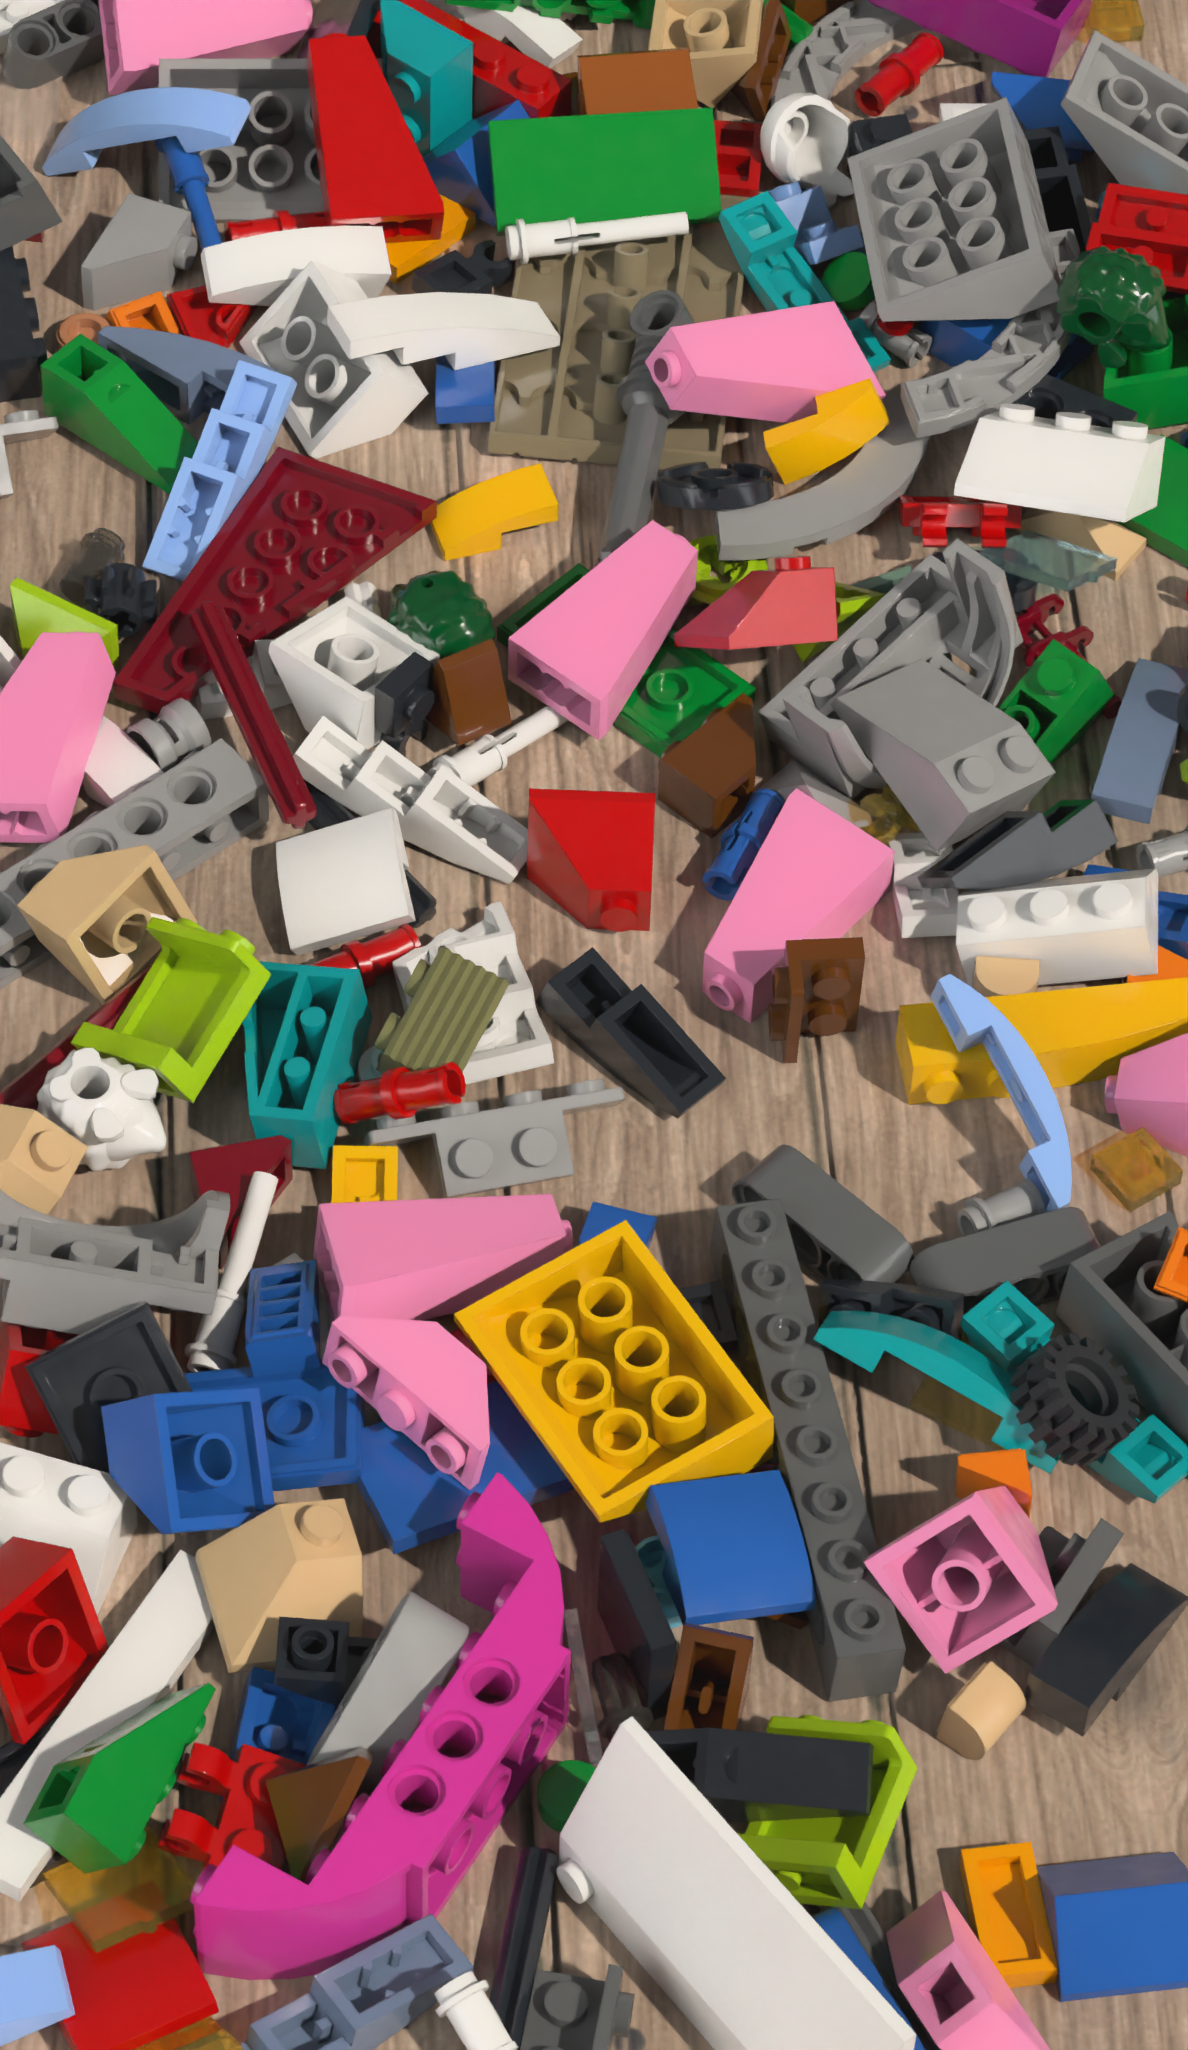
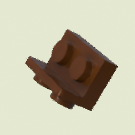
[768,937,865,1063]

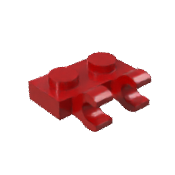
[899,495,1022,549]
[157,1742,306,1873]

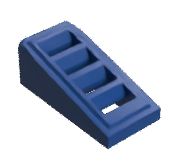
[245,1260,321,1378]

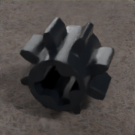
[84,563,158,638]

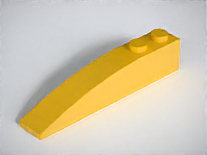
[895,977,1188,1105]

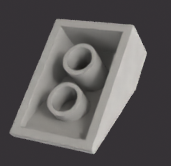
[1060,30,1188,195]
[830,659,1056,852]

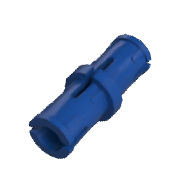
[702,788,785,901]

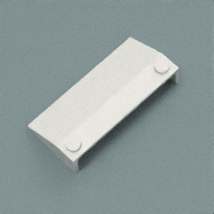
[556,1716,916,2050]

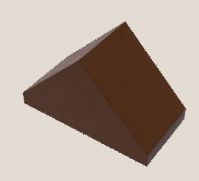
[425,638,512,746]
[664,1622,754,1730]

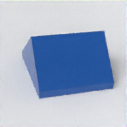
[423,99,530,227]
[1037,1852,1188,2002]

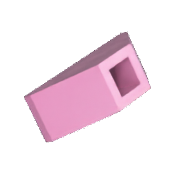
[322,1316,490,1490]
[885,1890,1050,2050]

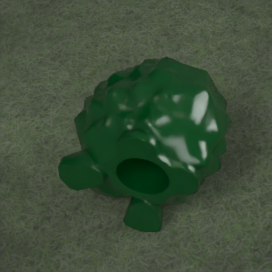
[1056,246,1172,369]
[387,570,496,660]

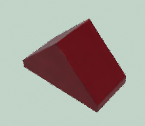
[189,1135,293,1270]

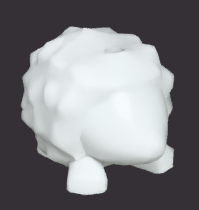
[37,1048,167,1172]

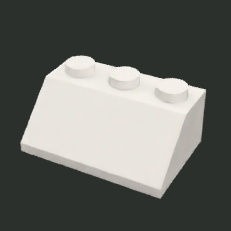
[239,260,428,459]
[954,404,1165,522]
[956,868,1158,987]
[0,1442,137,1616]

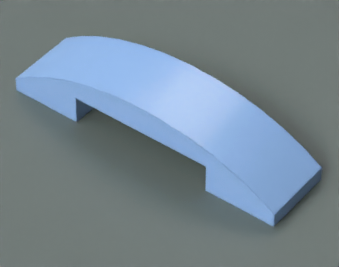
[42,87,252,176]
[930,974,1072,1213]

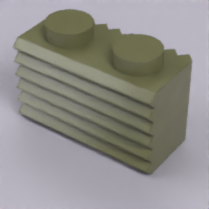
[374,947,510,1106]

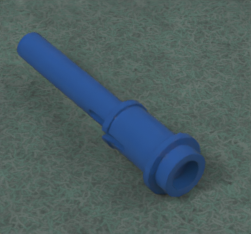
[155,136,223,251]

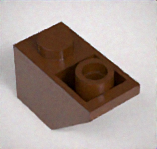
[658,693,756,838]

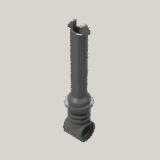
[598,290,695,563]

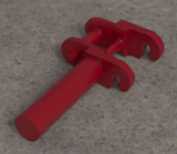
[1016,593,1122,719]

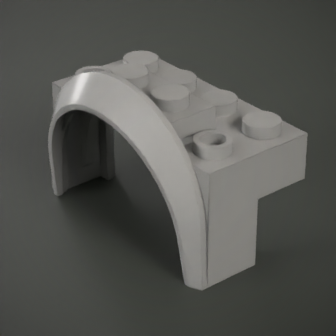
[758,538,1023,800]

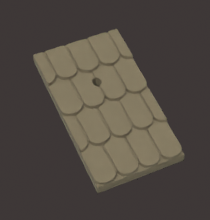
[488,194,752,470]

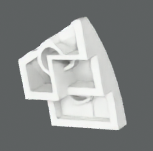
[392,901,554,1085]

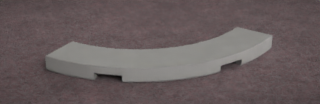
[771,0,924,107]
[900,228,1080,439]
[714,394,931,561]

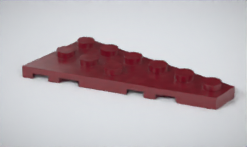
[113,447,437,714]

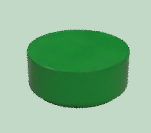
[822,252,875,311]
[537,1760,596,1833]

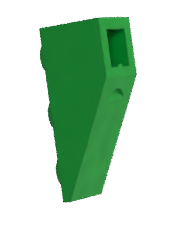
[40,334,198,494]
[998,639,1115,765]
[23,1683,216,1874]

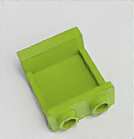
[71,917,271,1103]
[737,1715,918,1910]

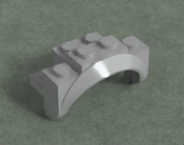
[0,1189,230,1335]

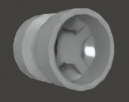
[126,698,211,773]

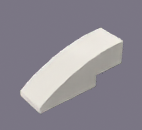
[201,226,391,306]

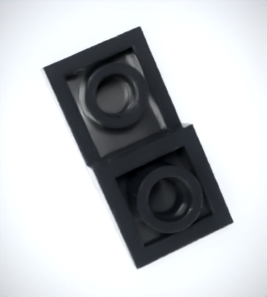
[818,1279,964,1354]
[274,1617,377,1706]

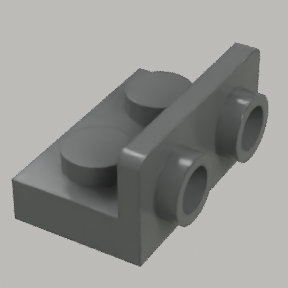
[998,1518,1124,1667]
[520,1964,635,2050]

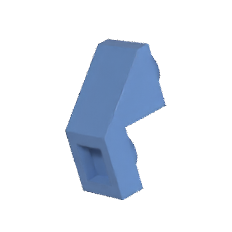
[768,181,864,265]

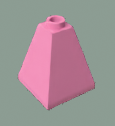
[1105,1033,1188,1157]
[864,1486,1058,1674]

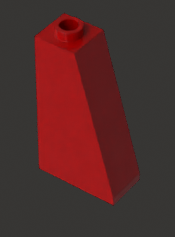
[306,33,445,243]

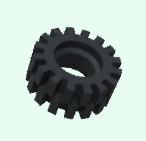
[1010,1333,1140,1466]

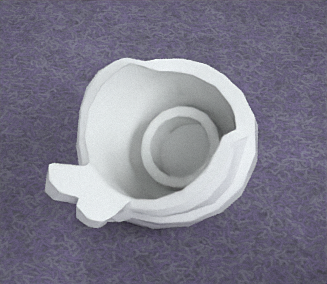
[760,93,854,209]

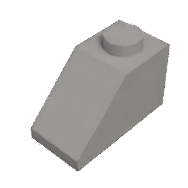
[81,193,198,311]

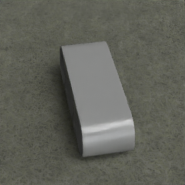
[306,1591,471,1799]

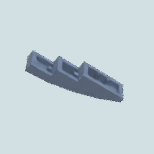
[1091,658,1188,825]
[229,1913,474,2050]

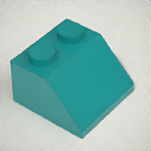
[380,0,473,157]

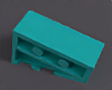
[242,961,372,1169]

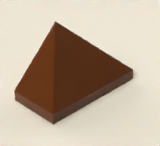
[731,0,792,122]
[265,1747,374,1883]

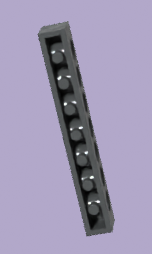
[709,1198,906,1702]

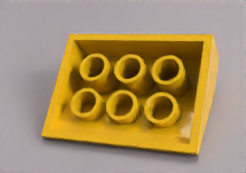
[454,1220,774,1523]

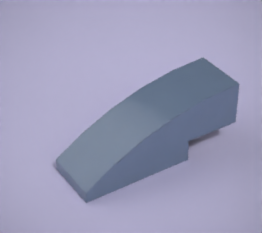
[98,326,277,425]

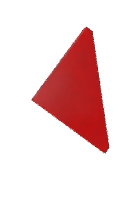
[166,285,259,349]

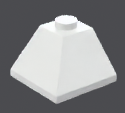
[268,596,440,750]

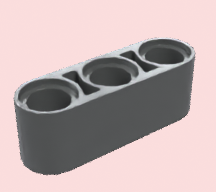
[1,0,105,90]
[731,1144,915,1283]
[909,1207,1101,1316]

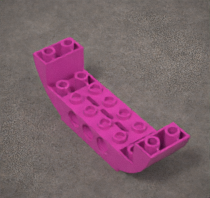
[190,1473,571,1980]

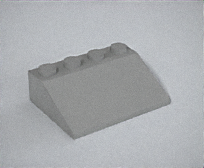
[158,58,383,223]
[848,97,1061,322]

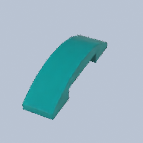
[719,191,891,373]
[960,1281,1188,1504]
[813,1311,1061,1474]

